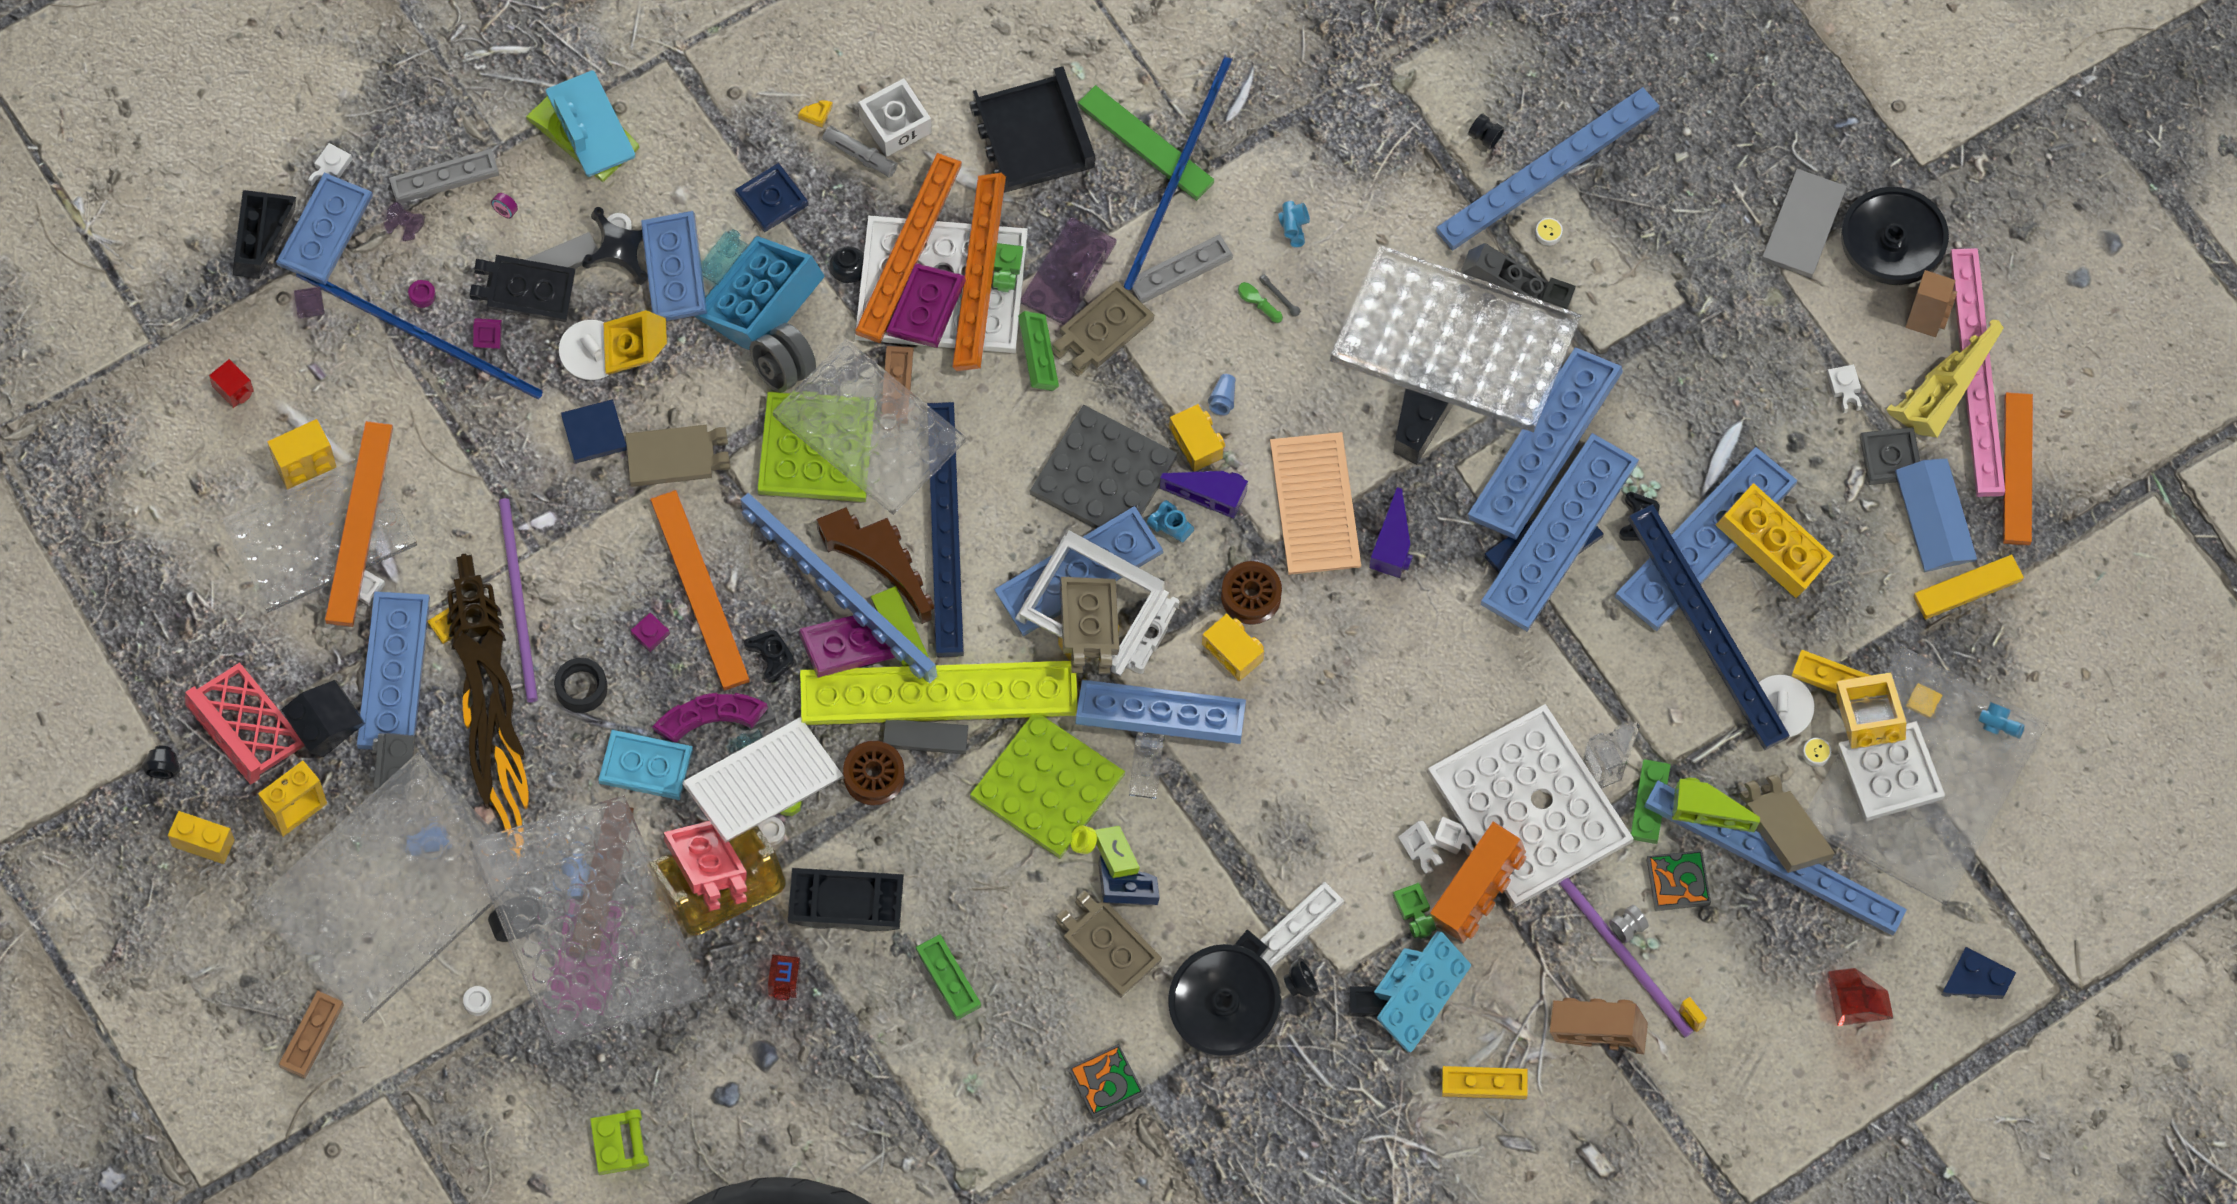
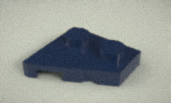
[1098,855,1160,905]
[1941,947,2016,999]

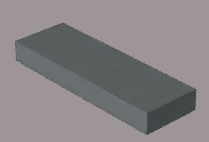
[883,720,968,754]

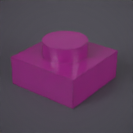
[473,318,502,349]
[631,612,670,652]

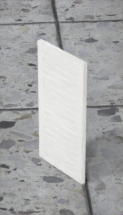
[682,717,843,843]

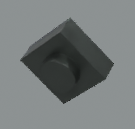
[1541,277,1576,313]

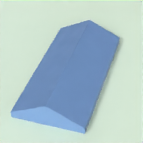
[1895,459,1977,572]

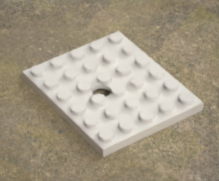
[855,216,1028,353]
[1427,704,1634,908]

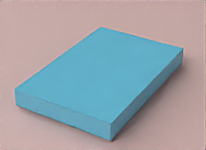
[598,730,693,800]

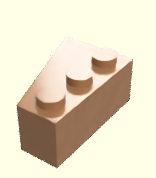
[1905,270,1958,338]
[1550,998,1648,1055]

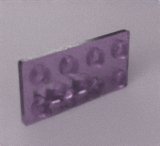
[1021,217,1117,325]

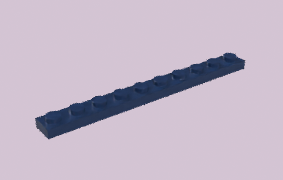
[927,402,964,657]
[1628,504,1790,751]

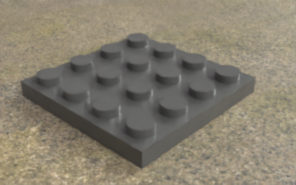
[1030,404,1178,529]

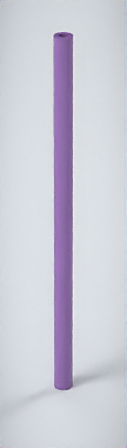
[499,498,538,702]
[1559,878,1694,1038]

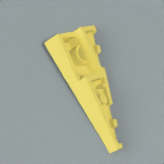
[1886,320,2004,438]

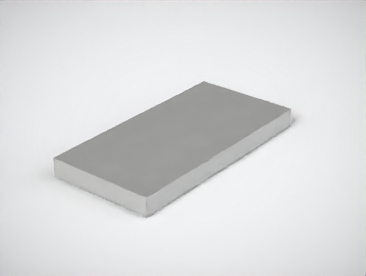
[1762,169,1847,279]

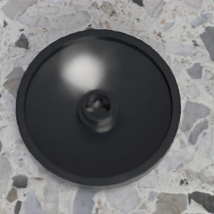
[1841,187,1949,285]
[1168,944,1282,1058]

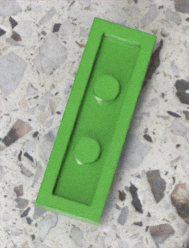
[1018,311,1059,391]
[1631,759,1671,844]
[916,934,981,1020]

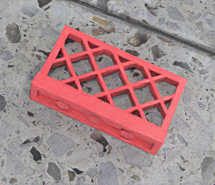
[185,663,305,785]

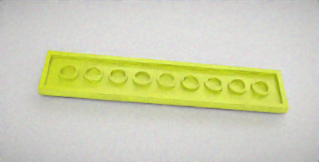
[800,661,1078,725]

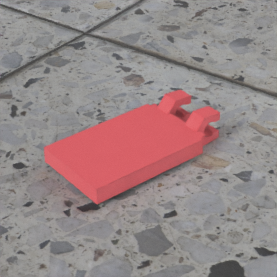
[664,821,747,911]

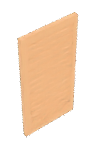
[1270,432,1361,575]

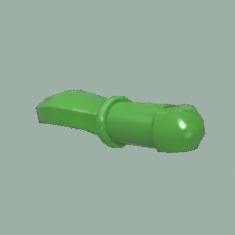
[1238,282,1283,323]

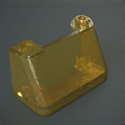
[649,826,786,936]

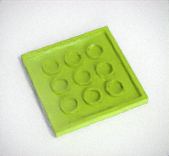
[757,392,876,502]
[970,715,1125,859]

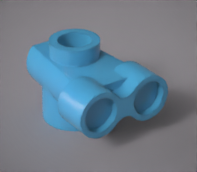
[1278,201,1310,247]
[1147,500,1194,543]
[1978,702,2025,739]

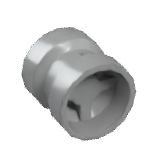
[1609,905,1649,943]

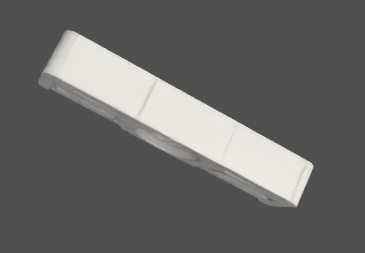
[1126,597,1179,674]

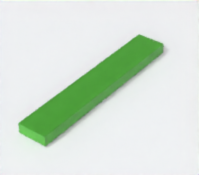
[1078,85,1214,201]

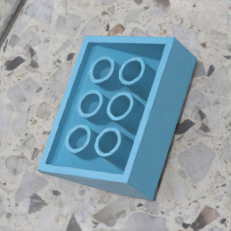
[694,236,825,350]

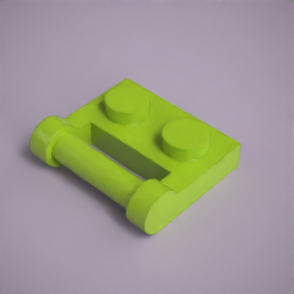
[590,1109,649,1175]

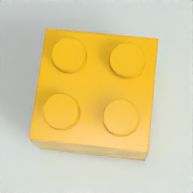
[267,419,337,490]

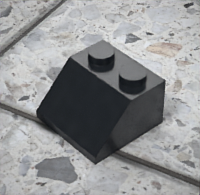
[281,680,366,757]

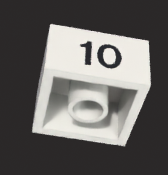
[858,78,932,157]

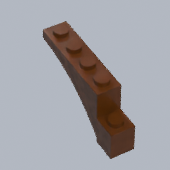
[816,507,934,624]

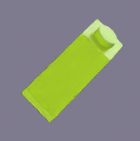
[1672,777,1760,833]

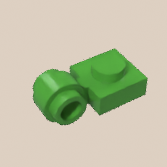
[993,243,1023,292]
[1393,883,1436,939]

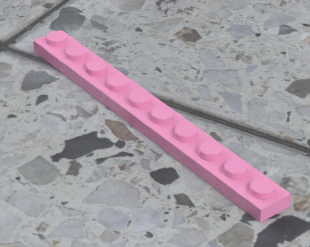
[1950,248,2005,497]

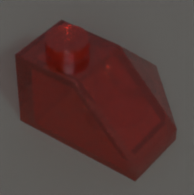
[1827,968,1893,1026]

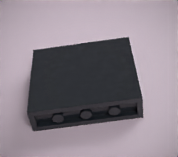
[969,66,1095,193]

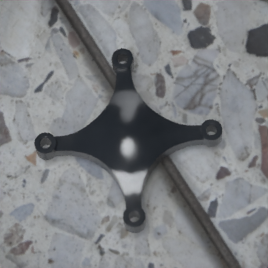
[581,207,648,285]

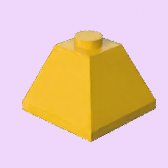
[603,310,667,375]

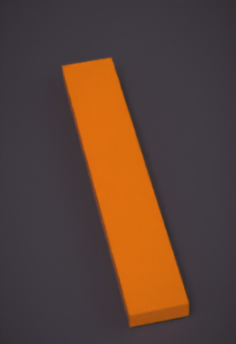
[2003,392,2033,545]

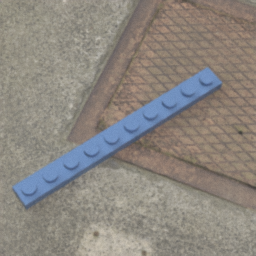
[1436,87,1659,251]
[740,493,938,684]
[1644,781,1907,936]

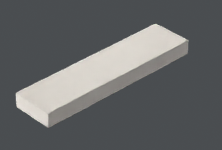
[1261,882,1344,969]

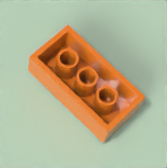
[1430,821,1526,943]

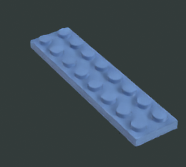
[1468,347,1623,540]
[1481,433,1639,632]
[1615,447,1797,632]

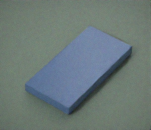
[276,172,373,285]
[641,211,707,321]

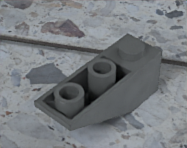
[1460,243,1549,305]

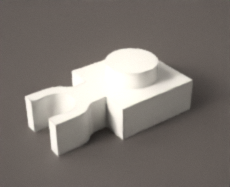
[308,143,352,186]
[1827,364,1862,414]
[1434,817,1474,855]
[1399,821,1444,874]

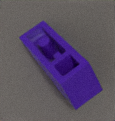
[1160,471,1248,519]
[1369,487,1413,578]

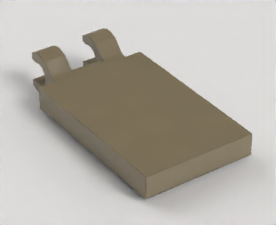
[1052,281,1155,377]
[626,424,730,487]
[1060,577,1119,674]
[1739,774,1835,873]
[1055,890,1162,998]

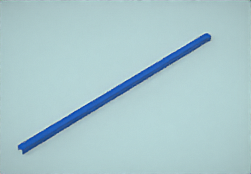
[1124,54,1233,290]
[296,274,543,400]

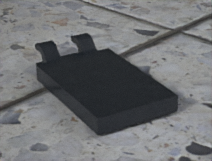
[469,255,576,322]

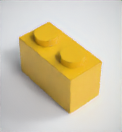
[1169,404,1225,472]
[1202,613,1264,682]
[168,811,235,864]

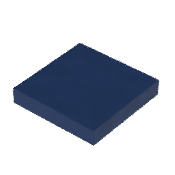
[735,163,809,233]
[561,399,627,464]

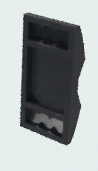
[788,868,904,932]

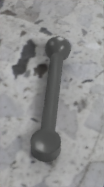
[1259,274,1301,316]

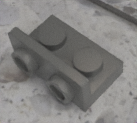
[370,732,415,791]

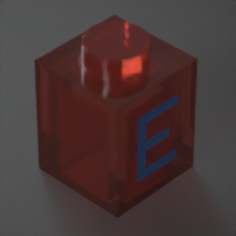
[768,954,801,1000]

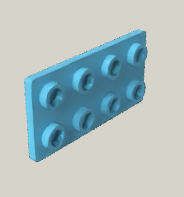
[546,70,635,177]
[1374,931,1471,1052]

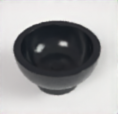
[829,246,864,283]
[1283,958,1319,997]

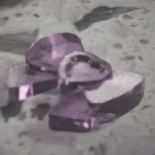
[384,202,425,242]

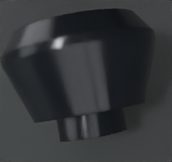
[142,745,180,779]

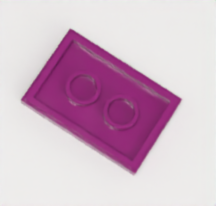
[886,263,966,348]
[799,609,895,678]

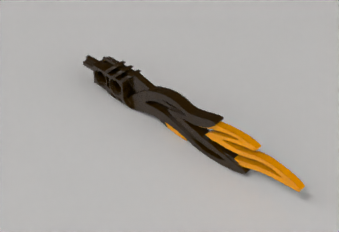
[446,554,529,866]

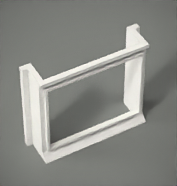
[1015,530,1169,677]

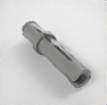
[822,125,898,178]

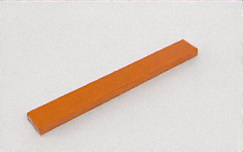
[855,153,962,344]
[953,173,1006,371]
[325,421,393,627]
[651,490,750,691]

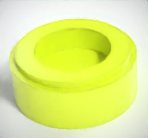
[1070,825,1097,854]

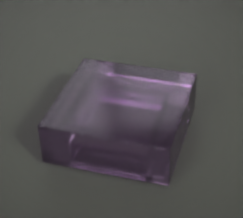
[294,286,325,319]

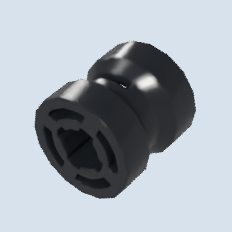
[1468,113,1505,150]

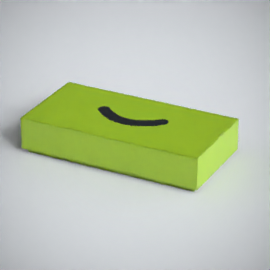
[1095,825,1140,878]

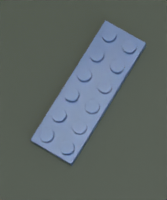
[994,506,1164,636]
[357,592,430,750]
[1076,680,1246,744]

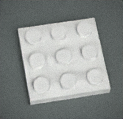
[1837,721,1945,822]

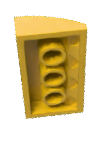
[1715,483,1834,598]

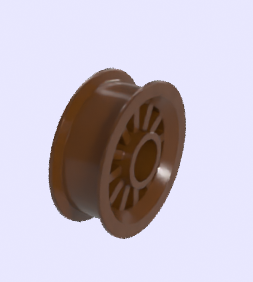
[1221,561,1282,625]
[843,741,905,805]

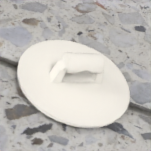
[559,320,608,380]
[1759,675,1814,737]

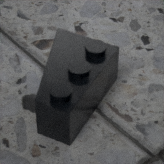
[232,190,296,279]
[1393,364,1458,465]

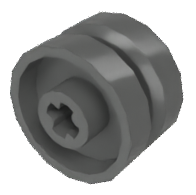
[749,323,816,393]

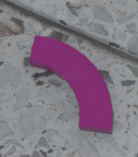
[652,693,768,743]

